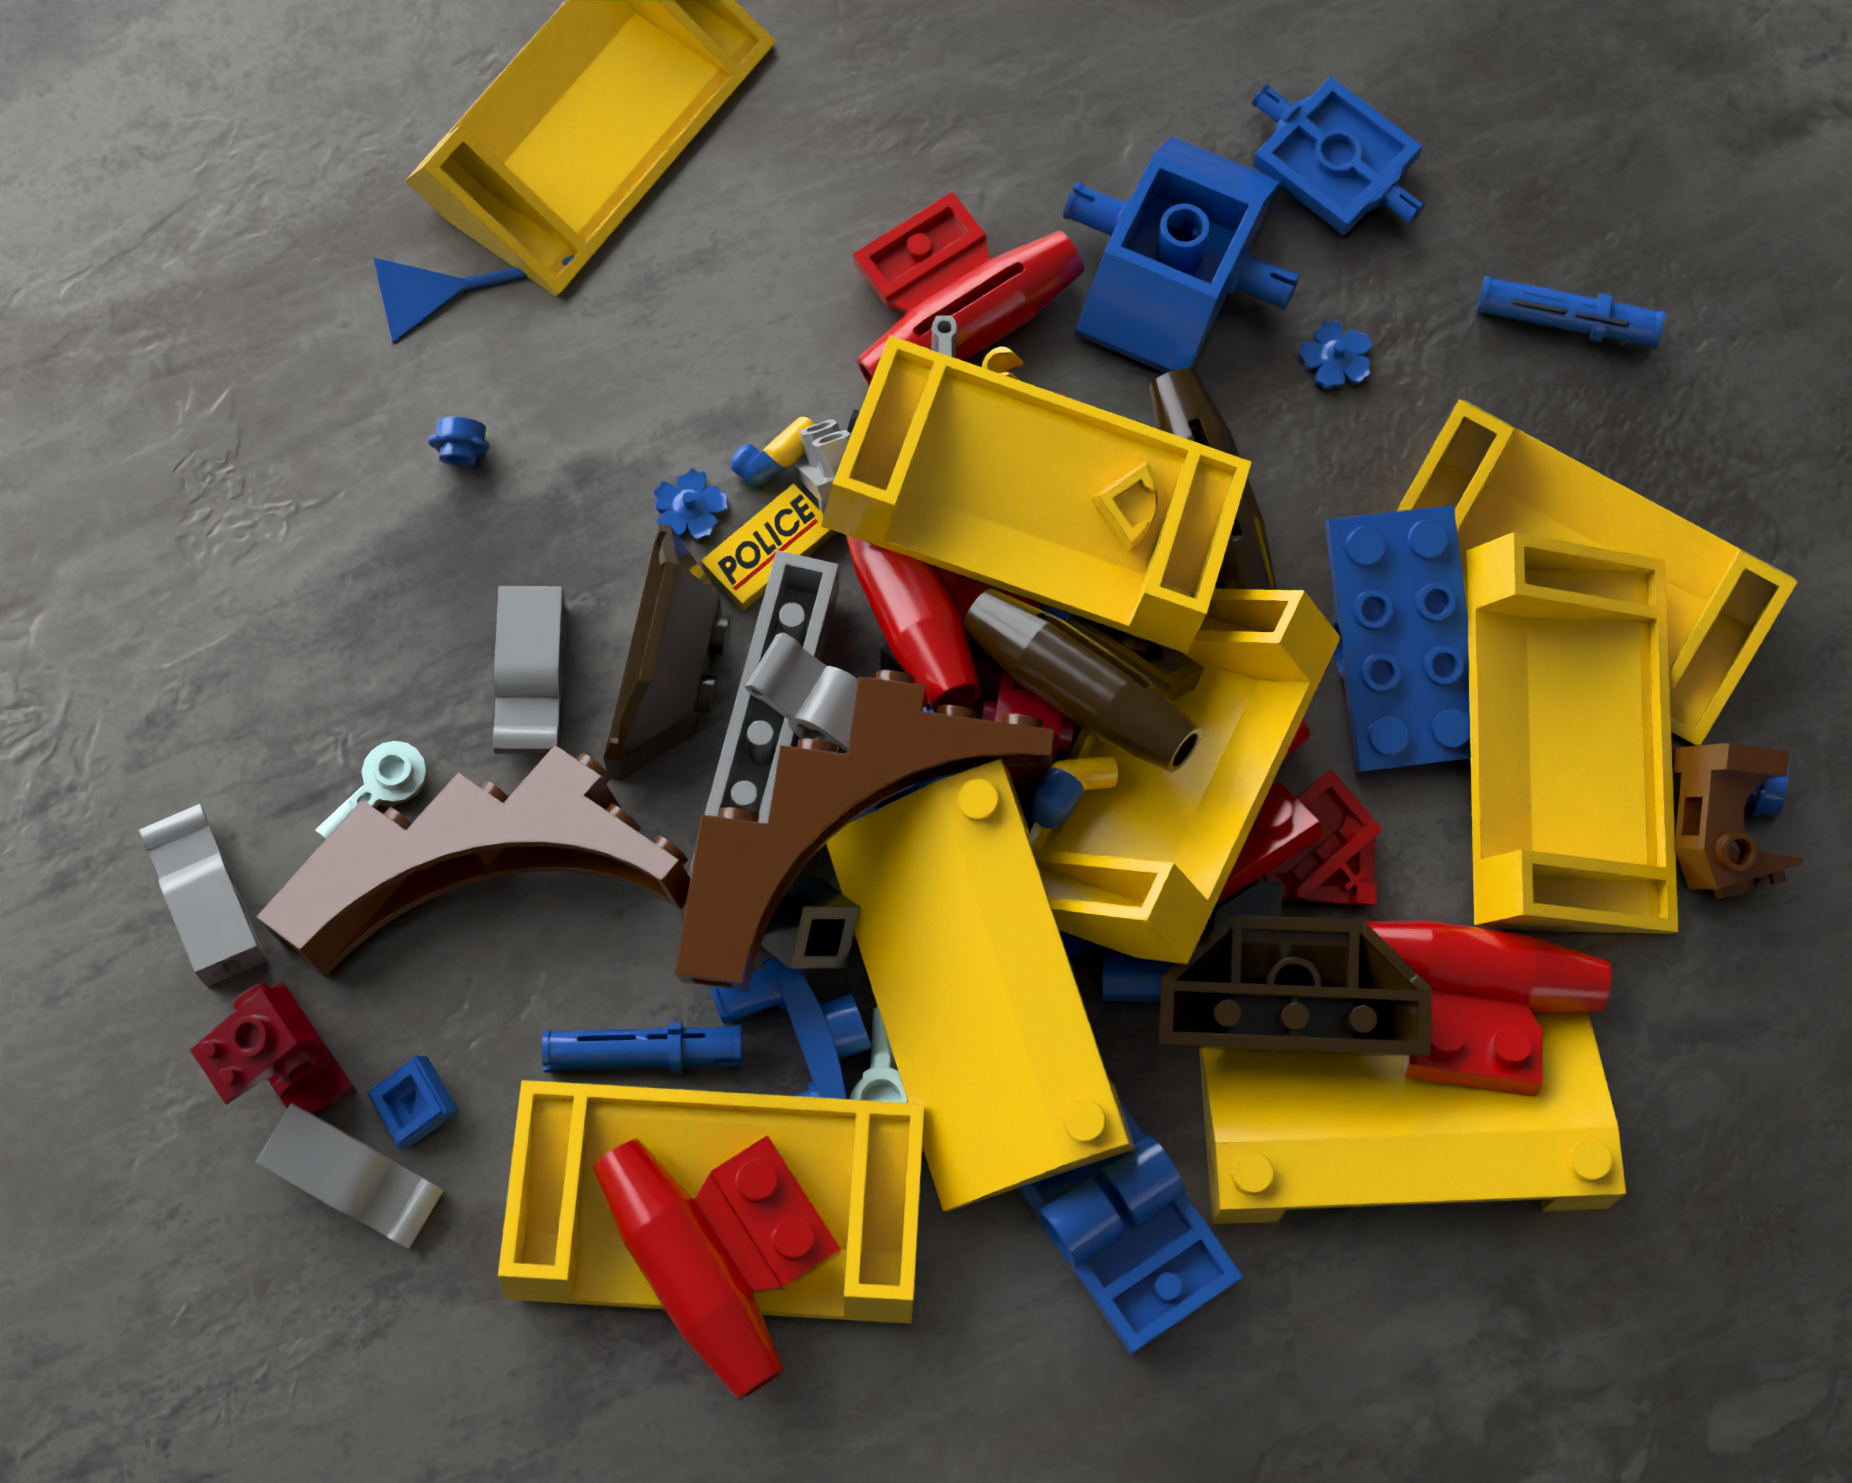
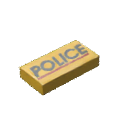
[701,483,835,611]

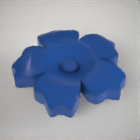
[1299,320,1373,390]
[653,468,728,542]

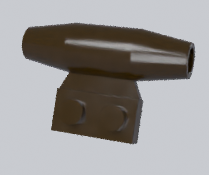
[1149,368,1277,590]
[963,589,1204,773]

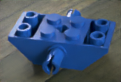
[1063,136,1300,373]

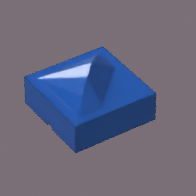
[367,1056,459,1149]

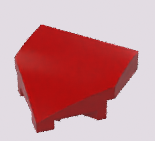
[1265,769,1380,906]

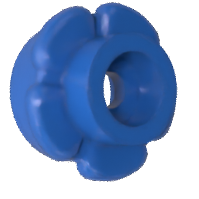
[428,417,490,466]
[1746,769,1788,818]

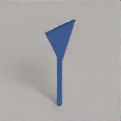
[373,255,575,343]

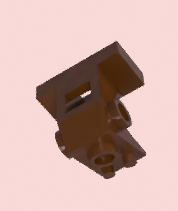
[1672,743,1803,898]

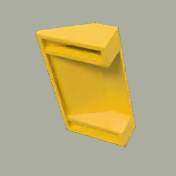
[405,0,776,296]
[821,335,1252,654]
[1397,399,1797,746]
[1466,532,1678,934]
[1028,589,1341,964]
[826,759,1136,1212]
[1199,1012,1626,1224]
[498,1080,924,1324]

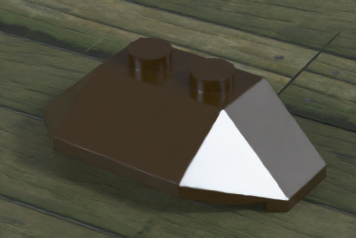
[603,523,731,780]
[1159,914,1432,1056]

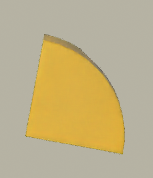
[1092,460,1157,552]

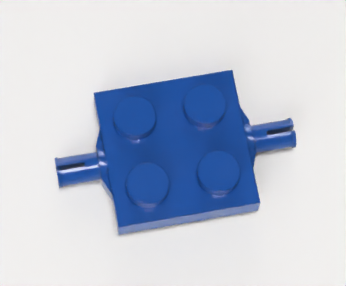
[1252,76,1425,236]

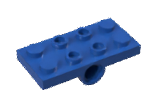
[1324,505,1471,772]
[1017,1099,1243,1356]

